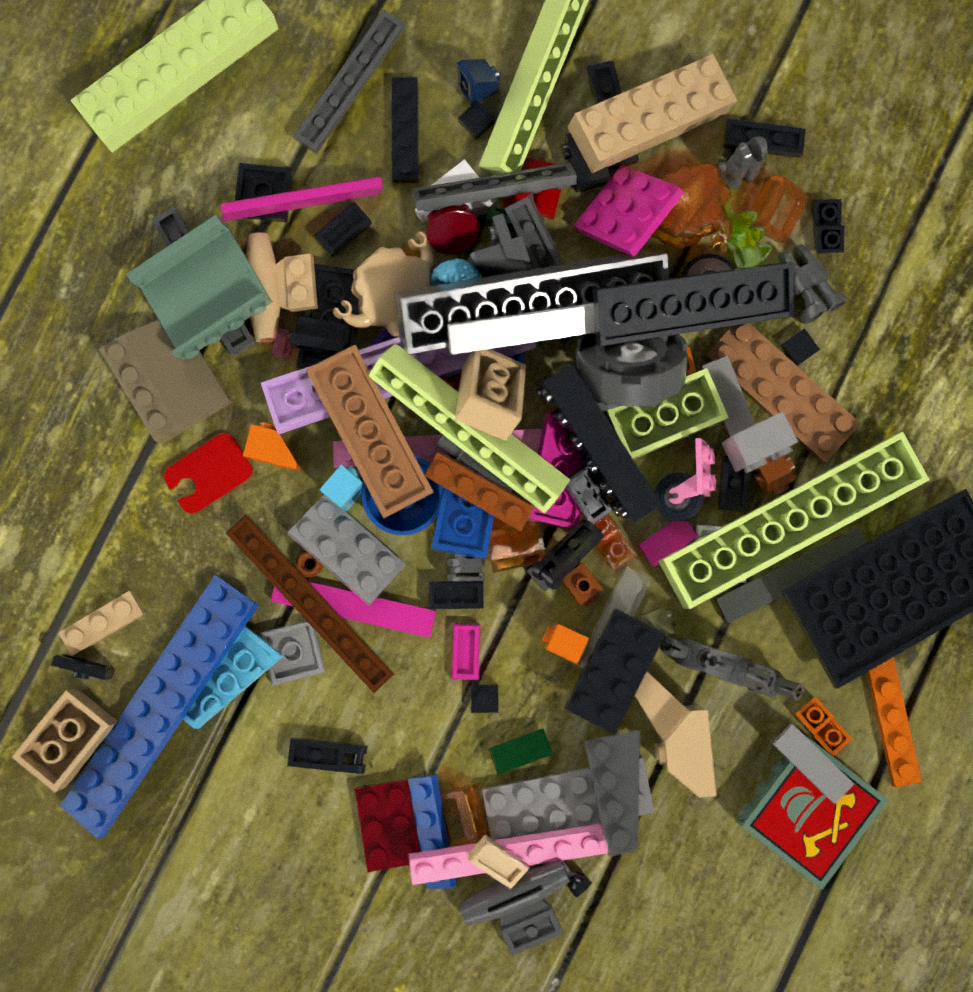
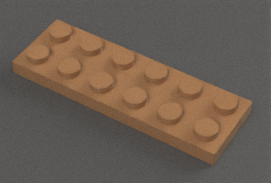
[704,323,861,464]
[306,345,433,518]

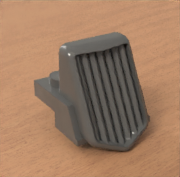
[470,214,536,276]

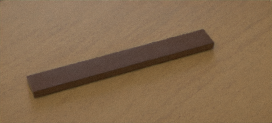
[226,514,395,693]

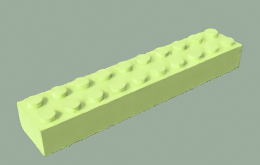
[658,432,929,609]

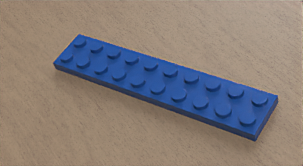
[60,575,259,838]

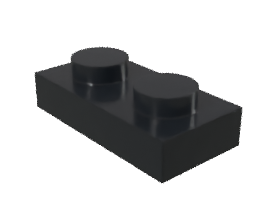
[718,455,750,512]

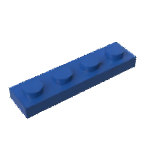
[408,774,456,889]

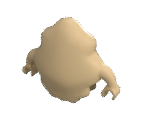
[333,232,434,337]

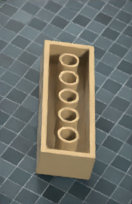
[568,54,737,173]

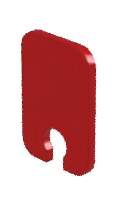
[164,433,253,514]

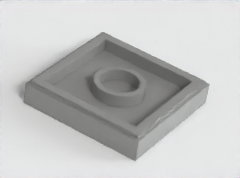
[260,621,326,686]

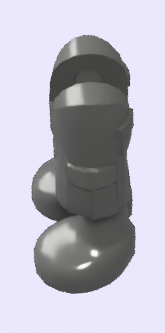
[713,136,768,190]
[778,244,848,325]

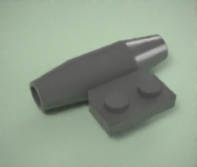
[460,860,570,956]

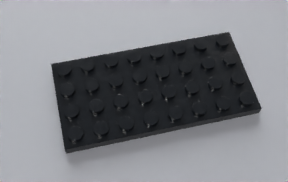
[781,489,973,689]

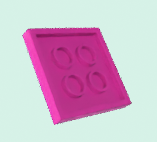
[574,165,683,258]

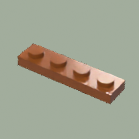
[425,451,535,531]

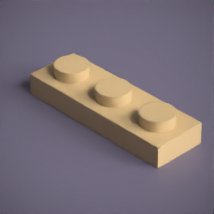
[58,591,146,656]

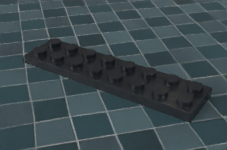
[593,262,794,346]

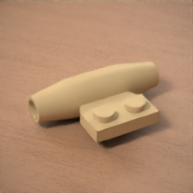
[246,233,318,343]

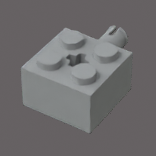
[721,412,798,473]

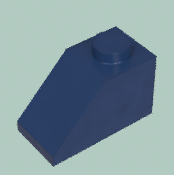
[457,59,500,106]

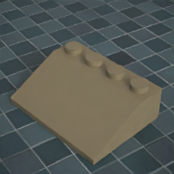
[99,320,231,445]

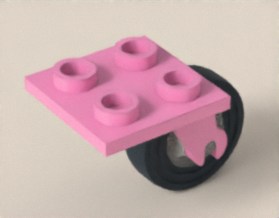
[654,438,716,521]

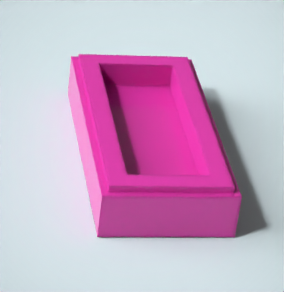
[638,520,698,567]
[452,624,480,680]

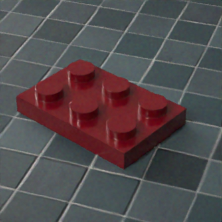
[354,778,421,872]

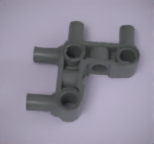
[661,637,804,701]

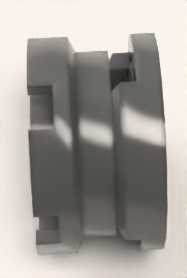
[447,559,485,582]

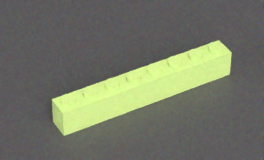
[478,0,589,176]
[368,343,570,514]

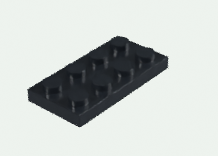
[296,264,359,370]
[564,608,666,735]

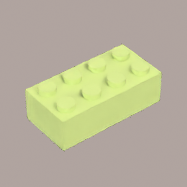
[604,368,729,459]

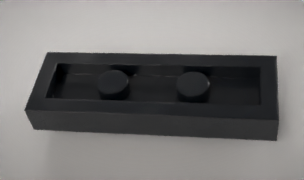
[722,118,806,158]

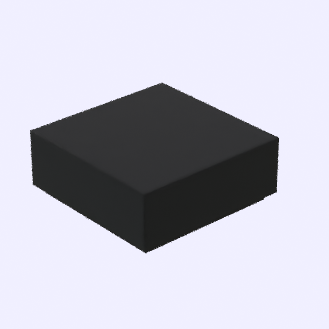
[781,328,820,366]

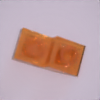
[593,513,638,573]

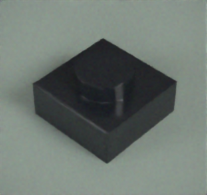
[458,100,495,140]
[471,684,498,713]

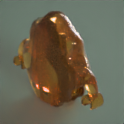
[651,162,733,254]

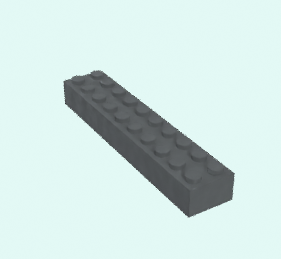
[394,249,669,354]

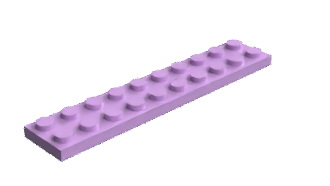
[261,337,536,434]

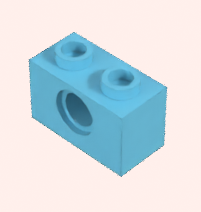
[320,465,364,512]

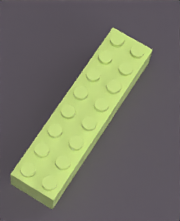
[71,0,279,153]

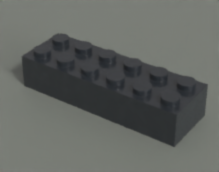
[535,364,662,523]

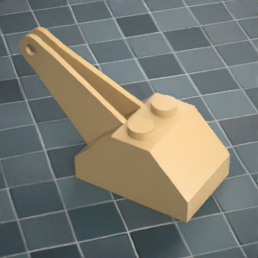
[634,672,716,797]

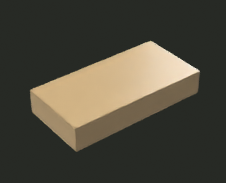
[467,835,529,889]

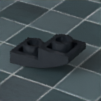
[812,199,844,253]

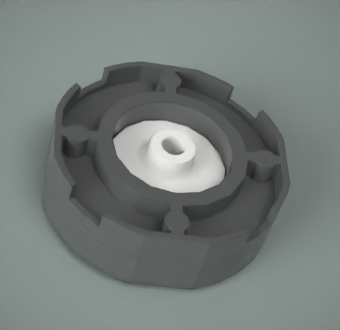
[576,332,688,407]

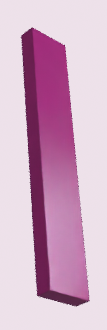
[221,177,383,221]
[271,582,436,638]

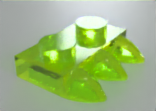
[719,211,773,269]

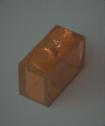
[488,521,545,573]

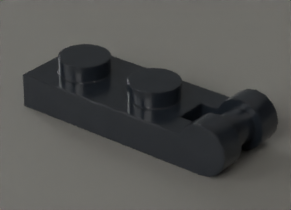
[532,518,604,590]
[287,737,368,774]

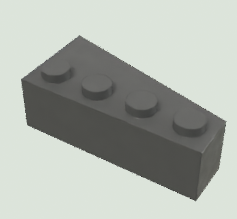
[583,730,640,856]

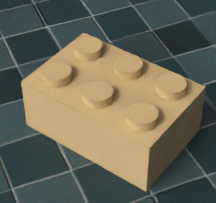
[455,349,526,441]
[12,688,117,792]

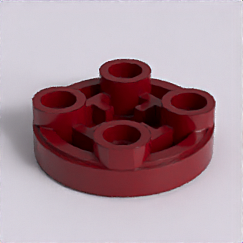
[426,203,480,254]

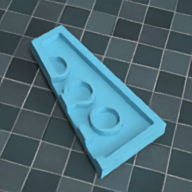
[183,625,284,729]

